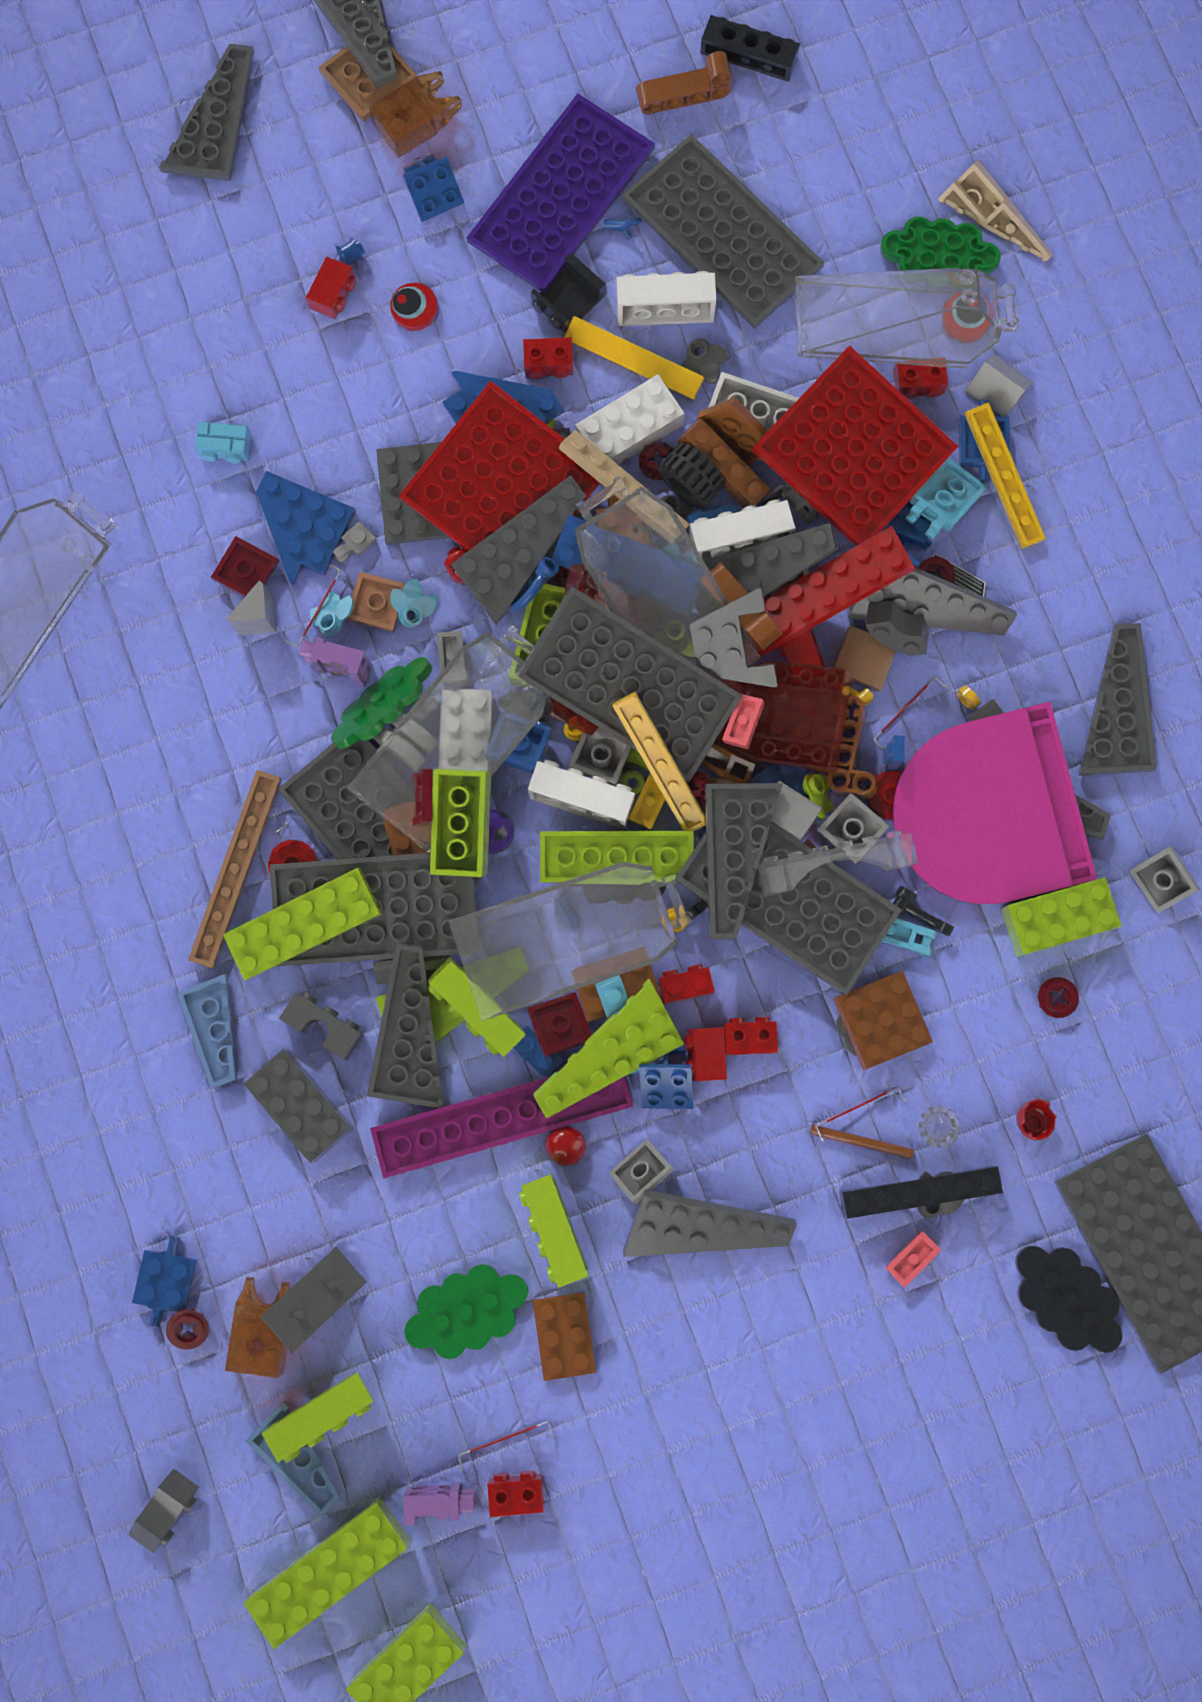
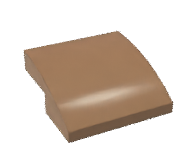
[831,626,896,692]

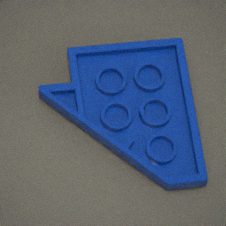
[442,371,564,424]
[256,471,356,585]

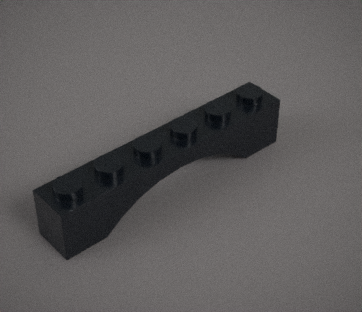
[839,1166,1003,1219]

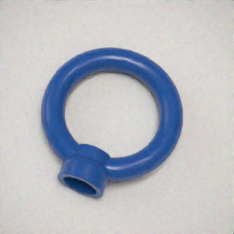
[510,557,559,613]

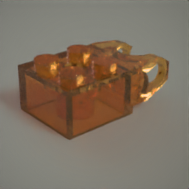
[369,71,462,158]
[225,1276,290,1378]

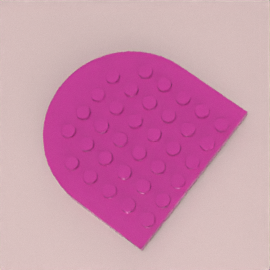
[892,702,1097,904]

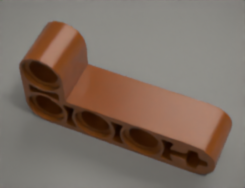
[636,51,732,114]
[702,562,783,651]
[828,695,878,799]

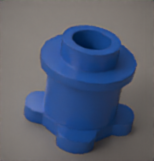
[334,237,365,265]

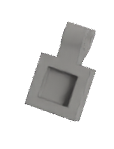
[333,521,377,564]

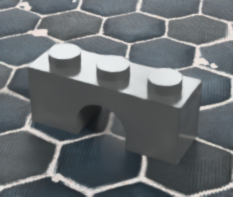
[279,992,364,1061]

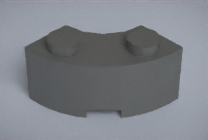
[866,600,929,656]
[128,1468,199,1553]

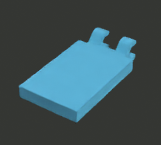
[905,458,988,540]

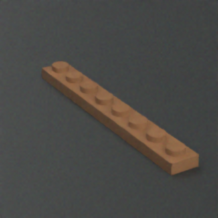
[188,770,282,969]

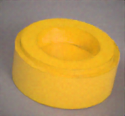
[956,685,981,710]

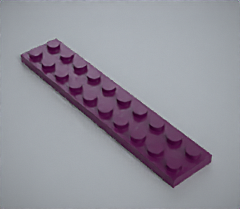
[370,1076,634,1179]

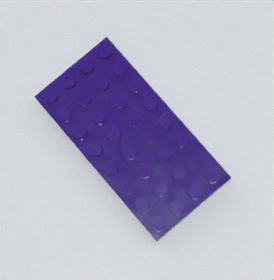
[466,93,655,294]

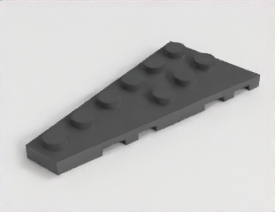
[367,942,444,1108]

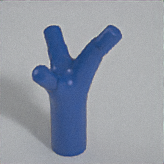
[603,218,642,239]

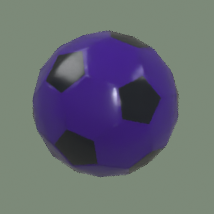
[488,809,515,854]

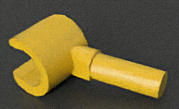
[838,682,873,706]

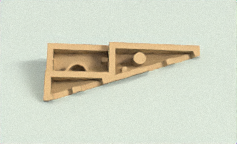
[938,160,1053,262]

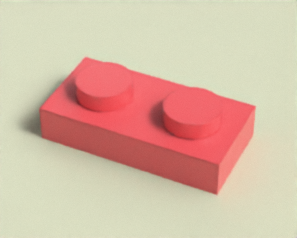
[722,693,765,749]
[885,1230,941,1288]

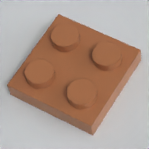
[346,572,405,633]

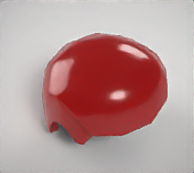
[1016,1098,1057,1141]
[544,1126,586,1166]

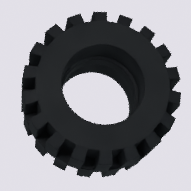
[658,443,725,509]

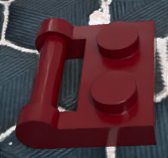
[412,769,433,827]

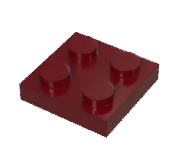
[211,536,280,597]
[527,992,592,1058]

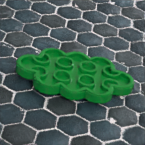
[880,216,1001,288]
[331,657,432,749]
[404,1264,528,1359]

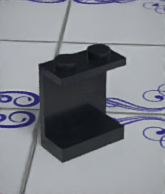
[531,253,606,333]

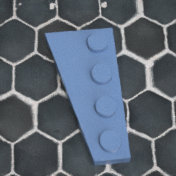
[177,974,237,1089]
[246,1400,340,1517]

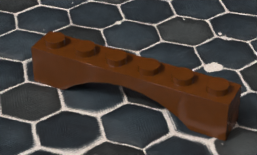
[701,740,759,784]

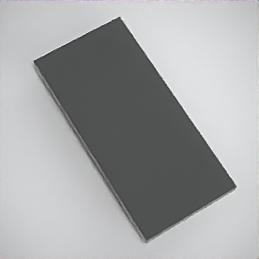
[260,1247,366,1353]

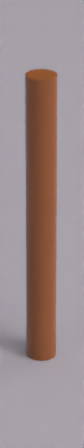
[810,1124,914,1159]

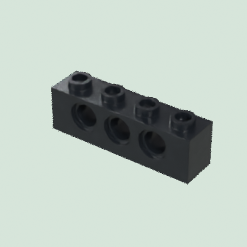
[700,15,800,82]

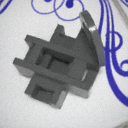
[762,483,817,525]

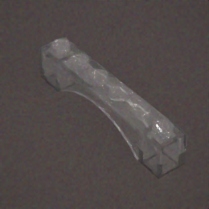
[757,830,918,897]

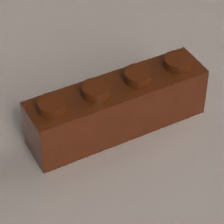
[677,419,770,508]

